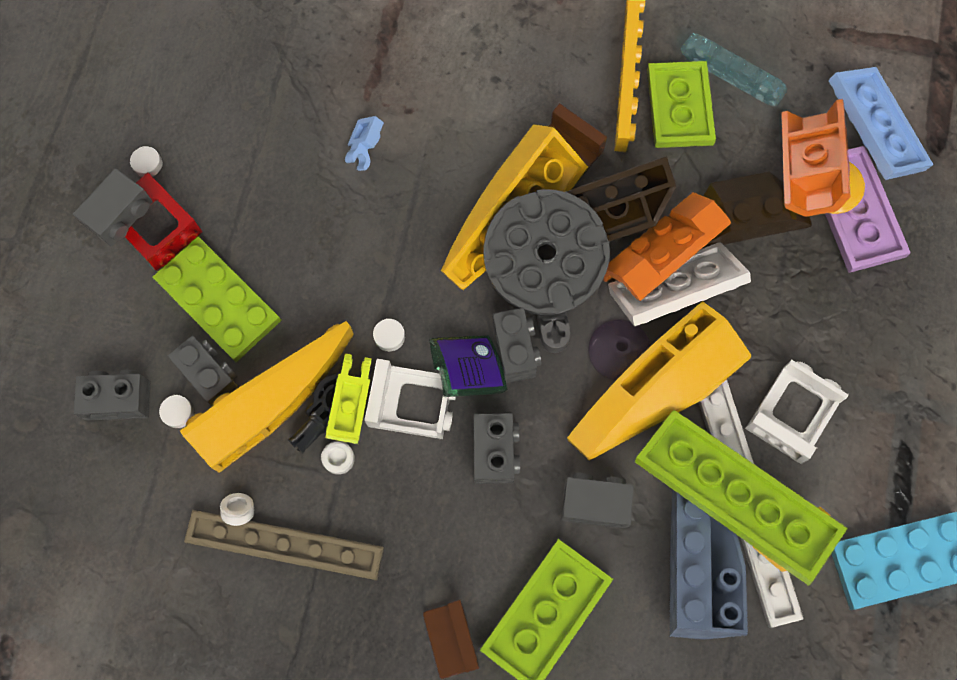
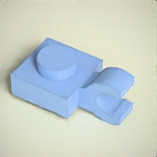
[345,116,384,171]

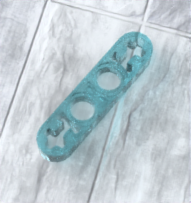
[681,33,787,106]

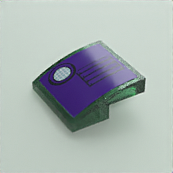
[429,335,507,397]

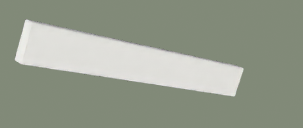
[698,379,803,628]

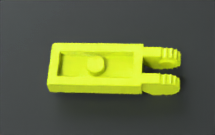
[325,354,372,444]

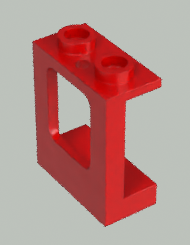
[125,173,203,271]

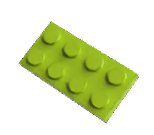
[153,236,282,362]
[480,539,613,680]

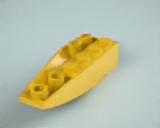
[567,301,751,461]
[180,321,354,473]

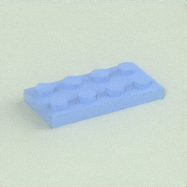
[828,67,934,180]

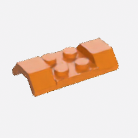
[781,99,851,217]
[603,192,731,301]

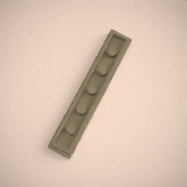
[184,510,384,581]

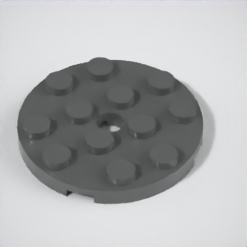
[484,189,610,315]

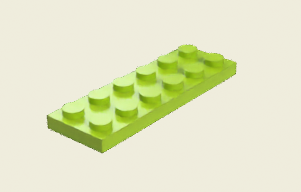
[635,410,848,586]

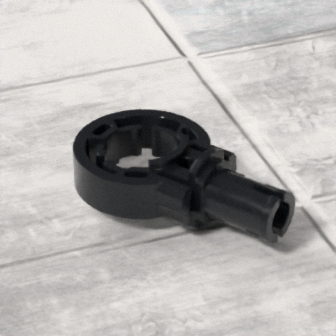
[288,373,368,454]

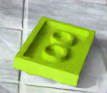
[647,61,716,148]

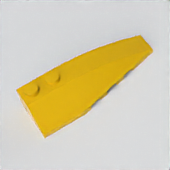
[441,124,588,290]

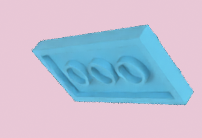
[831,512,957,610]

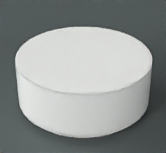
[130,146,163,177]
[373,319,405,352]
[159,395,194,428]
[321,441,355,474]
[220,493,254,526]

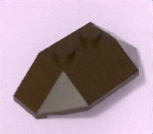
[566,156,676,241]
[703,172,812,248]

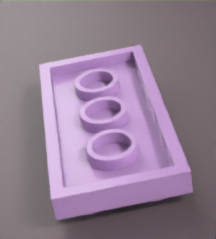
[825,146,911,273]

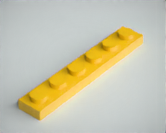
[614,0,645,152]

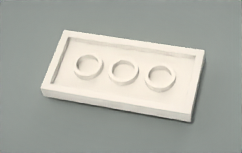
[608,242,751,326]

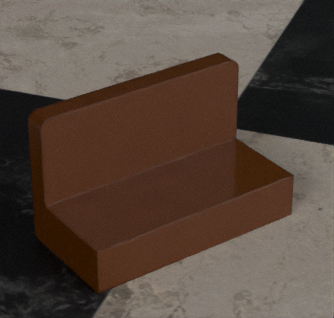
[548,103,607,174]
[423,600,479,679]

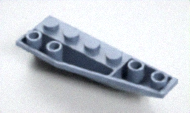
[670,489,748,640]

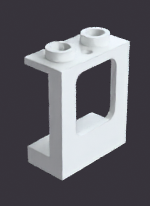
[364,359,457,439]
[745,360,848,464]

